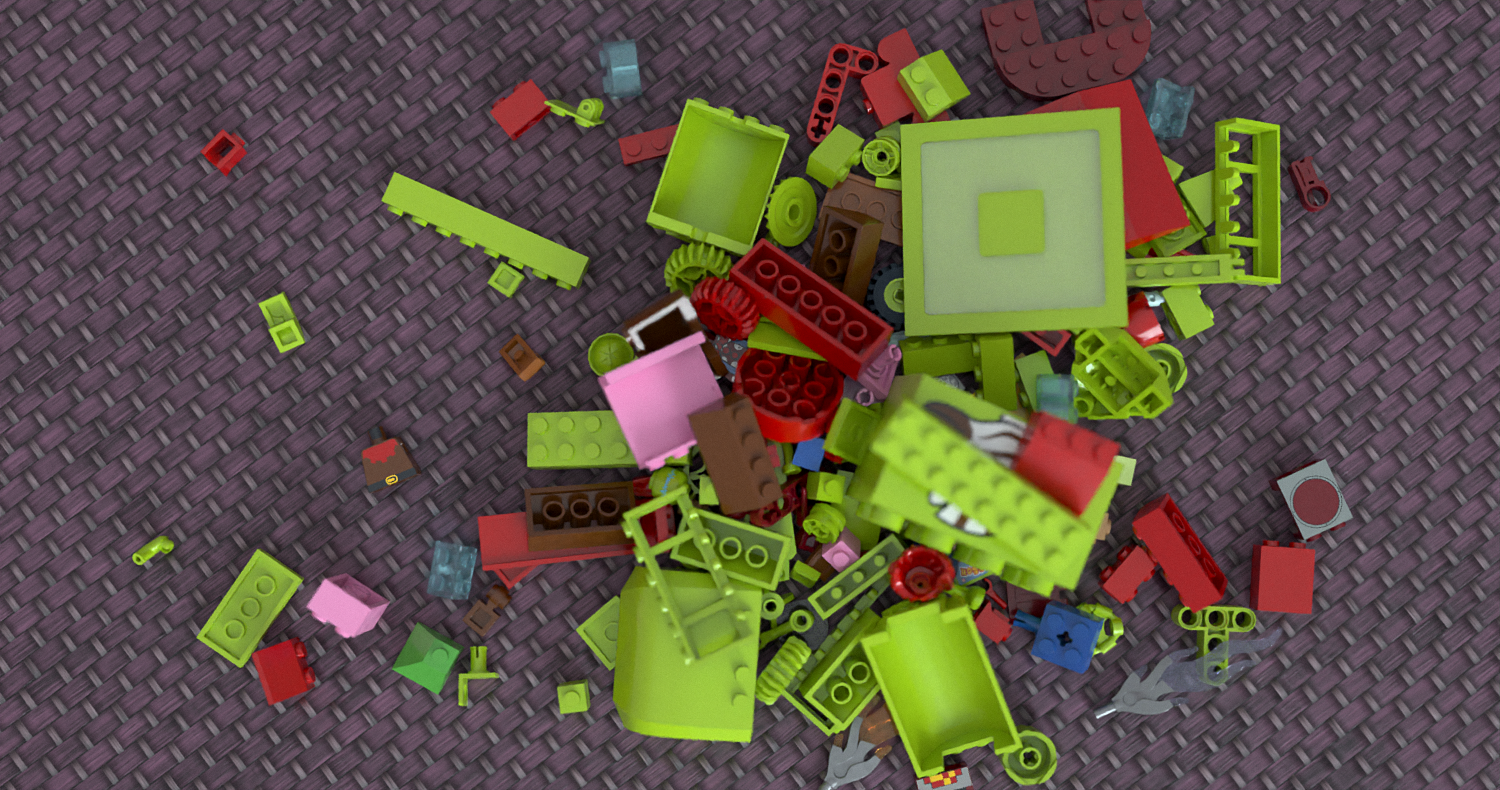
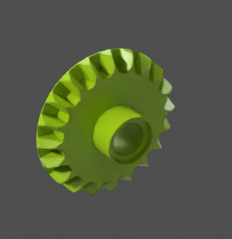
[764,177,817,247]

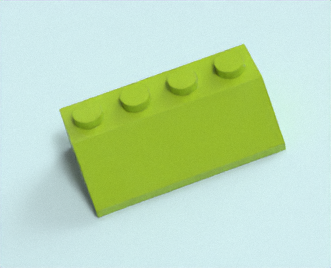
[670,506,793,591]
[798,608,881,731]

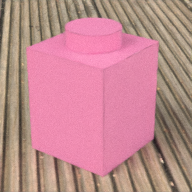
[822,526,861,573]

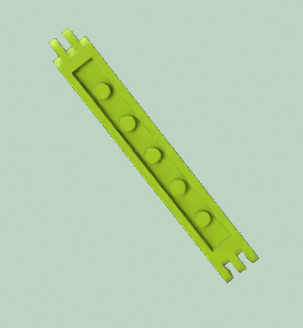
[1125,254,1245,288]

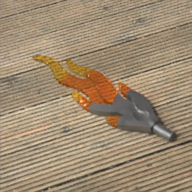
[817,694,899,790]

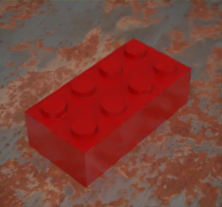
[1132,492,1228,613]

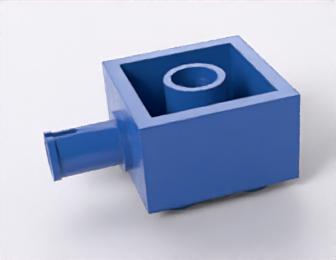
[1013,600,1105,674]

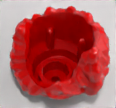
[888,545,955,602]

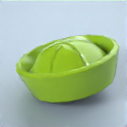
[588,333,634,376]

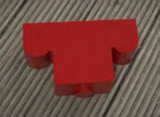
[859,28,951,130]

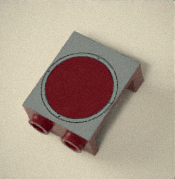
[1268,459,1353,542]

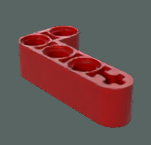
[806,43,878,148]

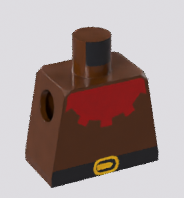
[361,426,422,493]

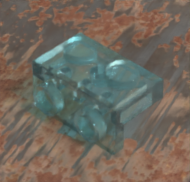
[1145,78,1195,140]
[427,541,477,600]

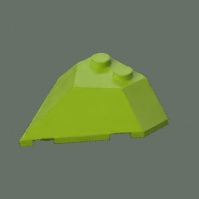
[1067,327,1174,420]

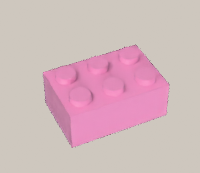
[307,573,390,638]

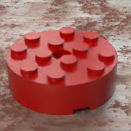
[732,347,844,443]

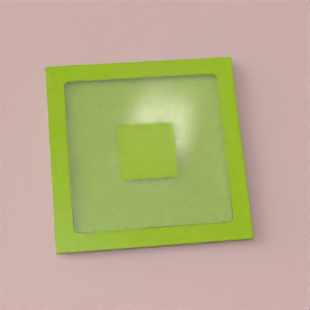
[900,108,1128,337]

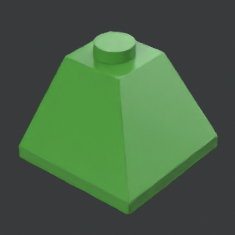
[392,622,465,694]

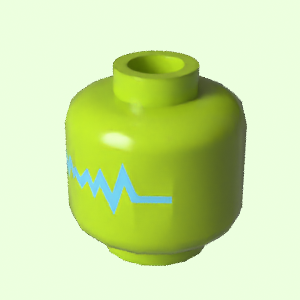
[649,466,691,505]

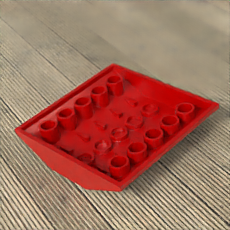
[1023,79,1190,250]

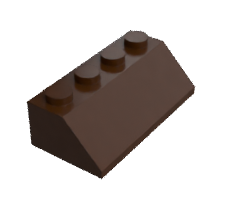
[809,206,884,307]
[686,392,783,515]
[525,481,636,552]

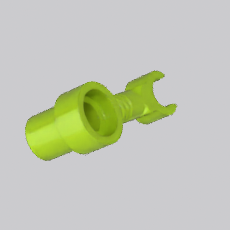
[758,609,815,650]

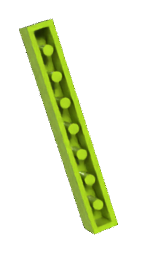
[381,172,591,291]

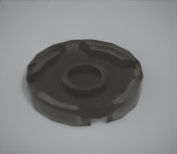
[776,599,828,651]

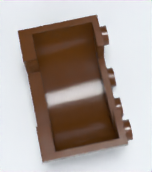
[620,288,729,380]

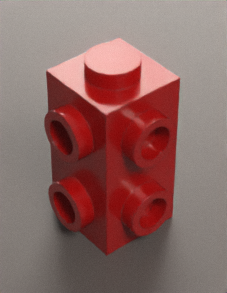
[1097,544,1158,604]

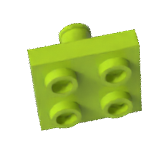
[1149,191,1207,257]

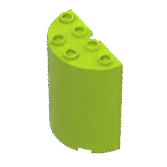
[646,98,790,257]

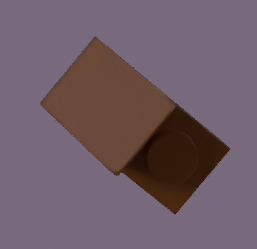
[499,333,545,382]

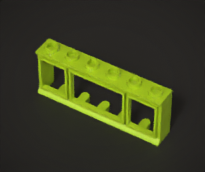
[1215,117,1281,286]
[621,486,756,668]
[781,572,891,736]

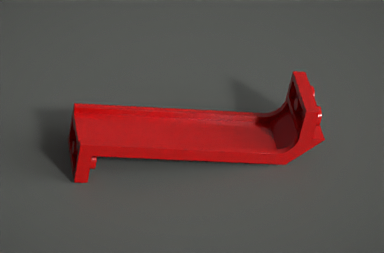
[478,498,676,571]

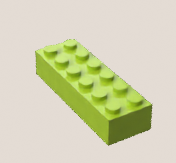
[527,410,693,470]

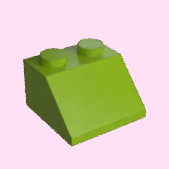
[897,49,971,123]

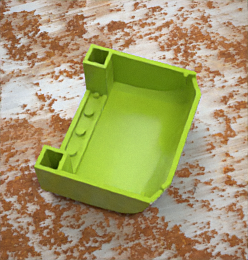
[613,565,762,742]

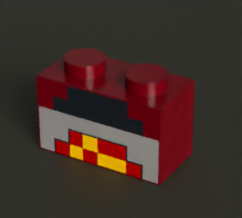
[913,761,974,790]

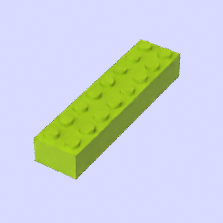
[869,393,1094,579]

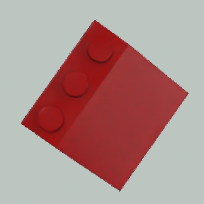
[1009,411,1120,518]

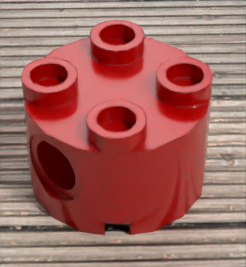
[1117,290,1165,348]

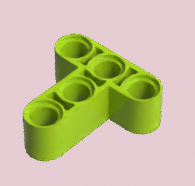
[1171,603,1256,685]

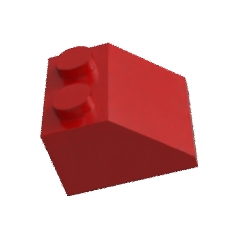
[252,637,316,705]

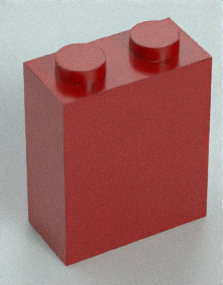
[1249,540,1315,614]

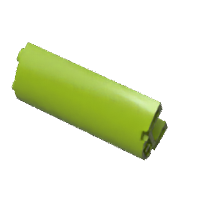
[860,593,1023,778]

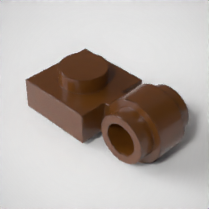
[462,584,513,637]

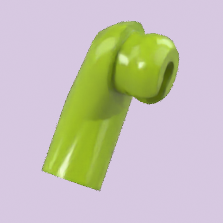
[132,536,174,565]

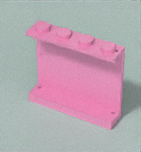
[598,331,724,470]

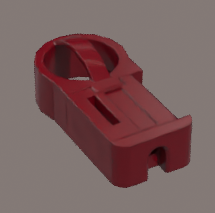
[1287,156,1331,212]

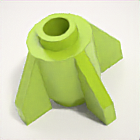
[761,587,794,629]

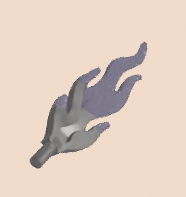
[1093,628,1283,719]

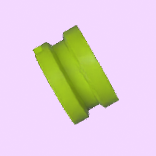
[862,136,901,176]
[803,503,846,544]

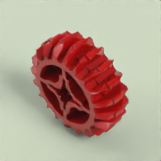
[689,276,761,341]

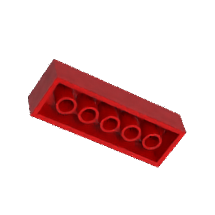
[728,238,894,381]

